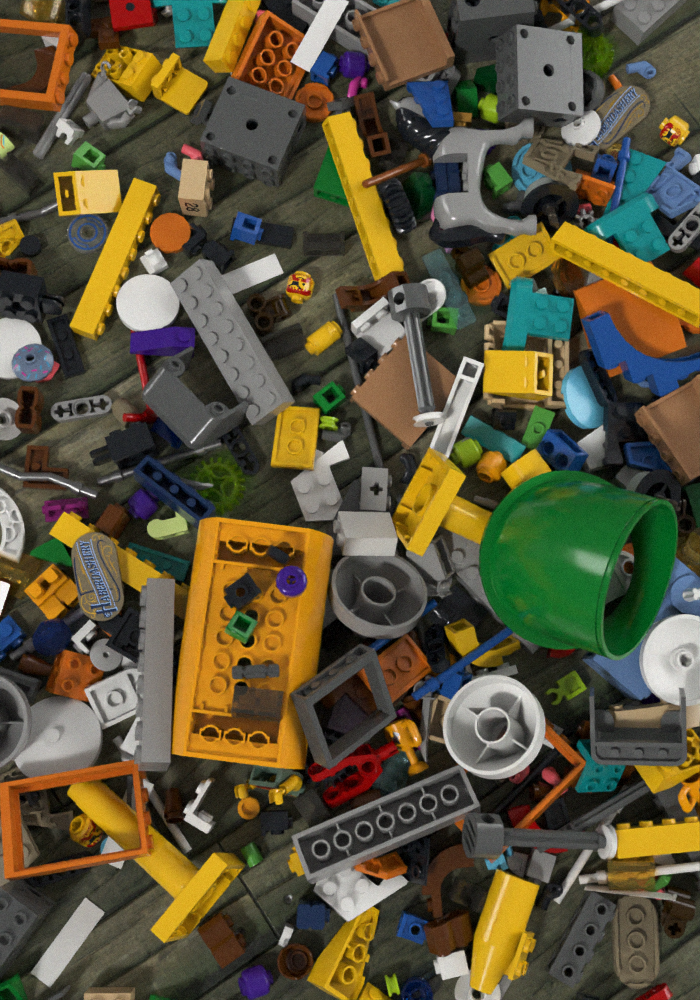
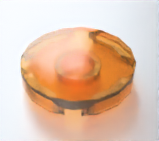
[551,257,584,298]

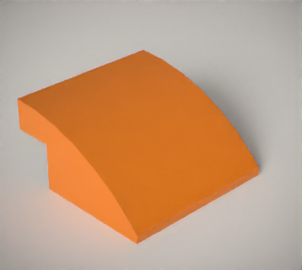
[573,261,687,378]

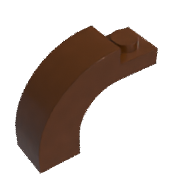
[4,45,56,94]
[353,92,391,158]
[335,271,410,313]
[421,842,474,918]

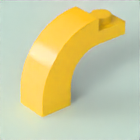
[444,618,521,667]

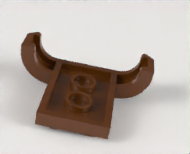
[317,638,408,716]

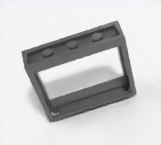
[290,644,397,770]

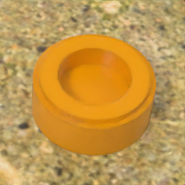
[237,796,260,820]

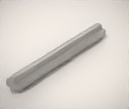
[33,71,92,159]

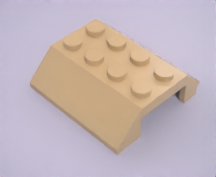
[483,320,569,411]

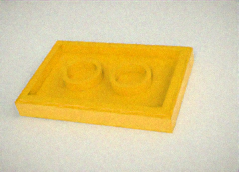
[487,222,562,291]
[270,406,321,471]

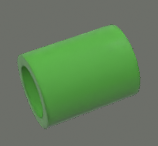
[240,841,263,867]

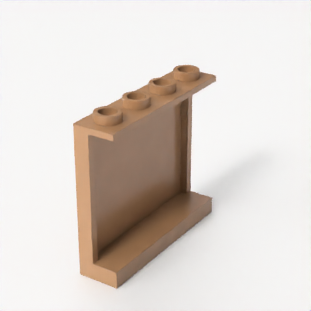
[352,0,455,91]
[350,335,456,450]
[634,374,700,486]

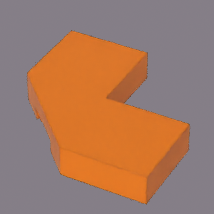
[353,851,407,880]

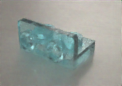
[370,748,411,795]

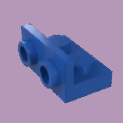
[0,615,27,662]

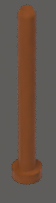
[362,153,432,188]

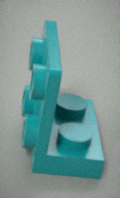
[575,739,626,793]

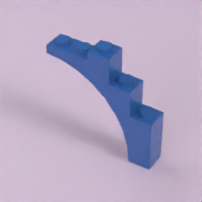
[581,310,700,397]

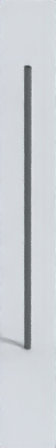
[332,293,427,657]

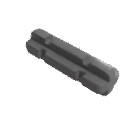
[232,664,280,679]

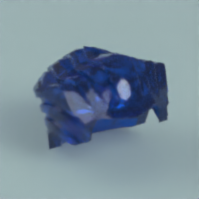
[151,416,184,450]
[32,618,72,656]

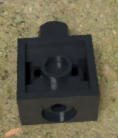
[0,270,65,324]
[89,422,161,469]
[98,607,143,663]

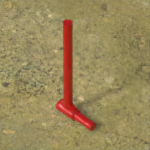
[123,329,164,424]

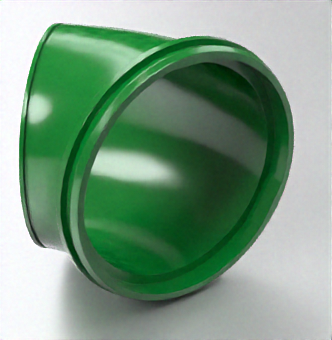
[479,470,678,661]

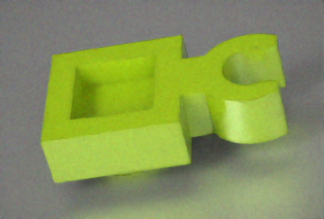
[545,670,587,705]

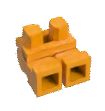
[24,563,79,624]

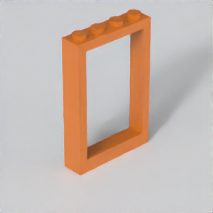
[0,19,78,112]
[454,718,586,863]
[0,760,154,881]

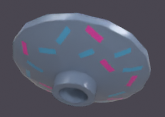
[12,343,54,382]

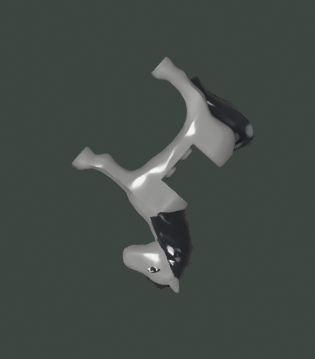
[390,96,537,248]

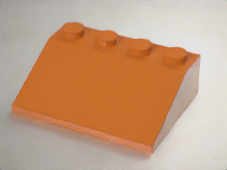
[230,10,306,100]

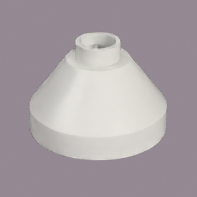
[443,675,546,779]

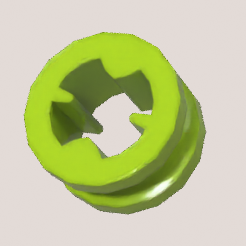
[319,416,339,431]
[384,973,400,997]

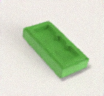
[521,405,555,450]

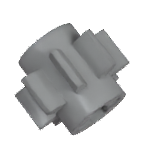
[571,209,598,230]

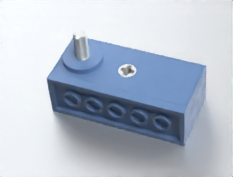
[582,558,700,700]

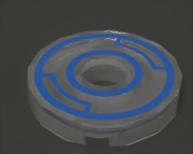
[67,214,109,254]

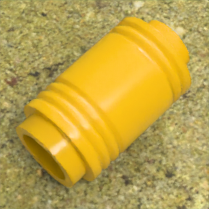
[305,321,343,356]

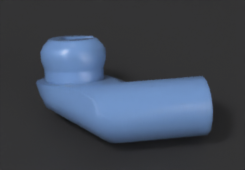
[626,61,656,79]
[164,152,181,181]

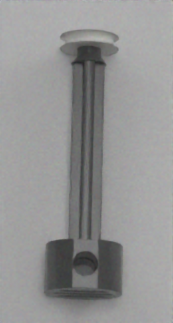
[388,283,445,427]
[462,812,617,860]

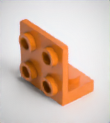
[575,169,616,206]
[45,648,104,703]

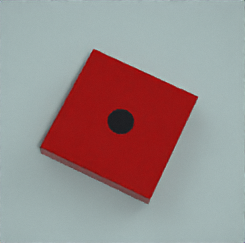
[109,0,154,32]

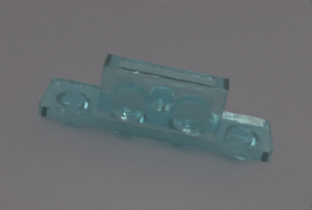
[422,249,477,330]

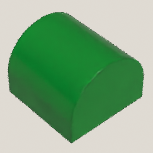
[224,610,258,644]

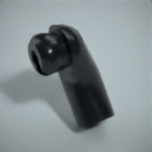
[291,373,321,393]
[400,453,418,485]
[536,882,563,911]

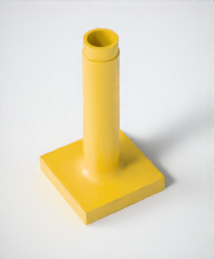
[391,447,492,557]
[67,780,246,943]

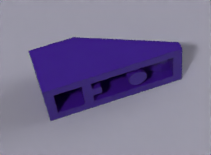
[130,327,195,358]

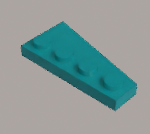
[602,149,667,217]

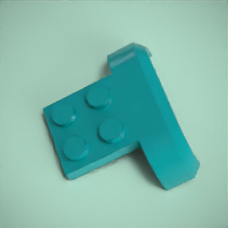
[150,0,227,49]
[583,192,670,262]
[501,276,574,351]

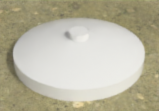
[639,614,700,706]
[14,696,103,778]

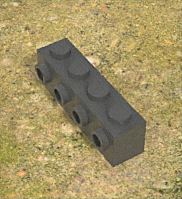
[544,890,616,988]

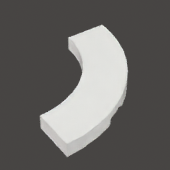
[0,488,25,563]

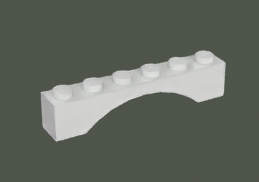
[430,356,484,458]

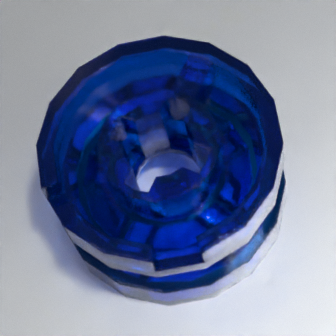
[400,976,433,1000]

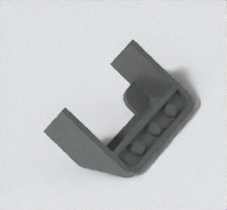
[142,346,248,450]
[589,687,687,766]

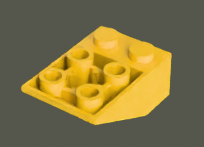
[90,45,162,102]
[53,170,122,217]
[483,350,553,401]
[634,728,700,794]

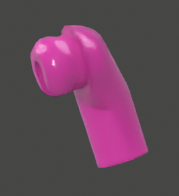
[347,76,368,97]

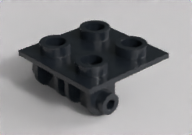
[427,585,488,632]
[402,836,431,886]

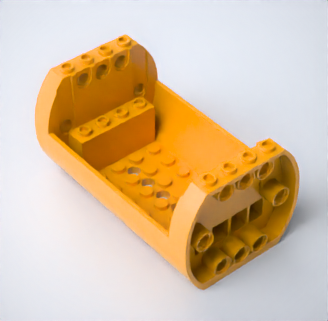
[171,517,334,769]

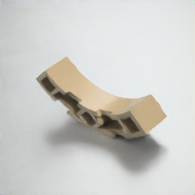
[607,699,700,729]

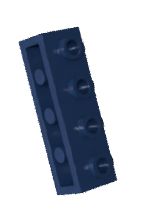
[133,455,216,529]

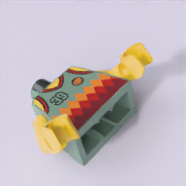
[234,765,305,805]

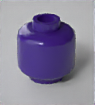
[338,51,369,79]
[128,488,160,520]
[276,565,308,598]
[238,965,273,1000]

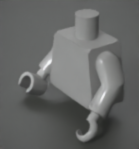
[82,61,142,130]
[402,533,456,598]

